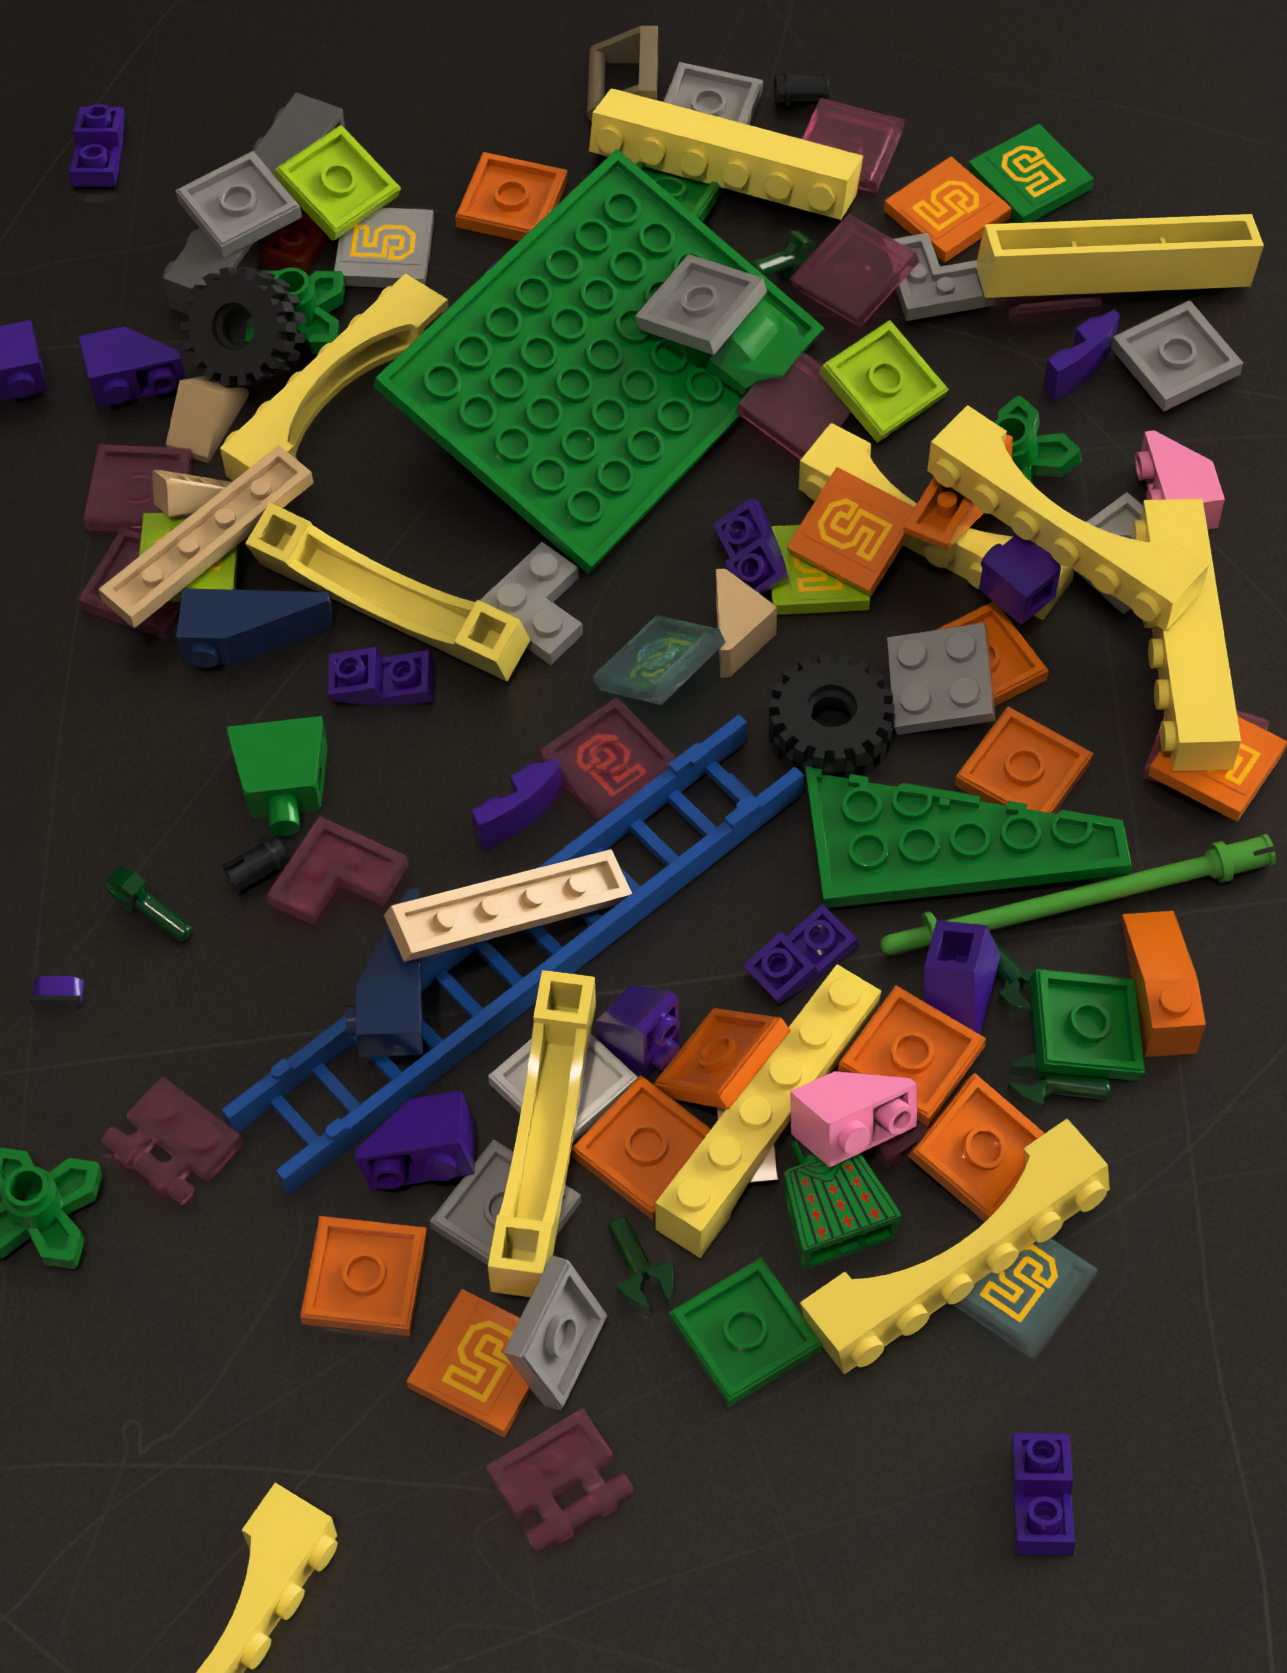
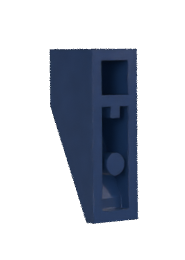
[176,588,334,668]
[346,888,423,1057]

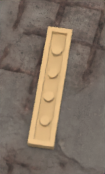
[99,445,313,628]
[384,849,632,962]

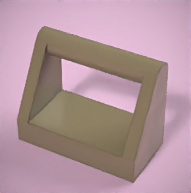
[587,26,658,121]

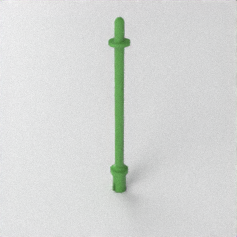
[880,834,1276,955]

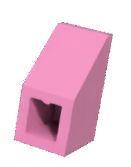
[1135,430,1225,530]
[790,1071,917,1167]

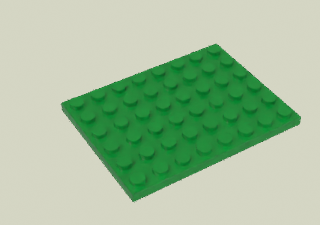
[373,149,824,574]

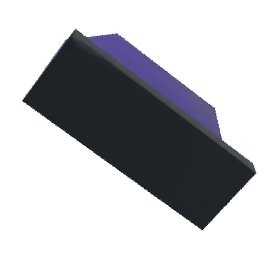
[30,976,84,1009]

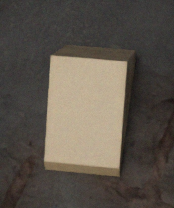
[166,376,250,463]
[716,569,777,678]

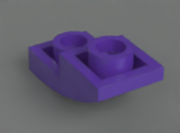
[69,104,125,187]
[1043,310,1120,401]
[713,499,788,595]
[327,647,435,705]
[471,757,563,851]
[743,904,859,1004]
[1012,1433,1075,1556]

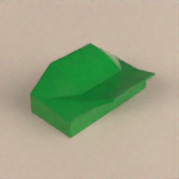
[705,298,809,395]

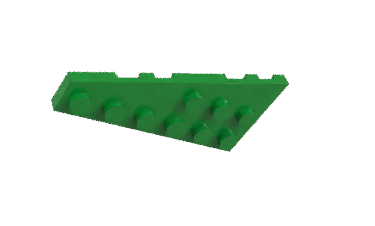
[805,766,1132,908]

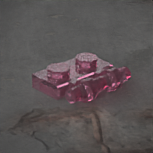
[101,1076,243,1205]
[486,1408,634,1552]

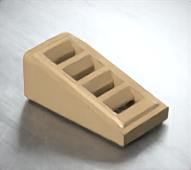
[152,470,232,518]

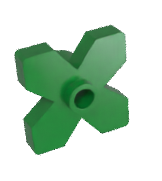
[245,267,345,354]
[995,396,1082,484]
[0,1147,103,1269]

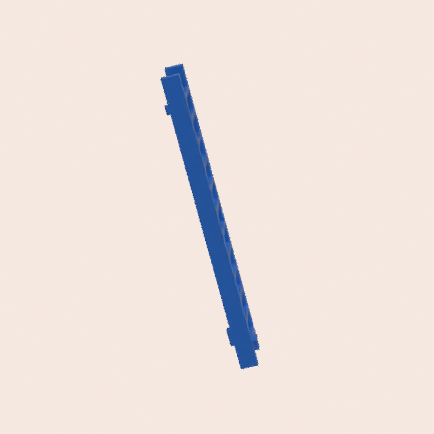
[222,714,803,1196]

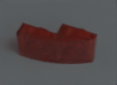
[261,207,329,272]

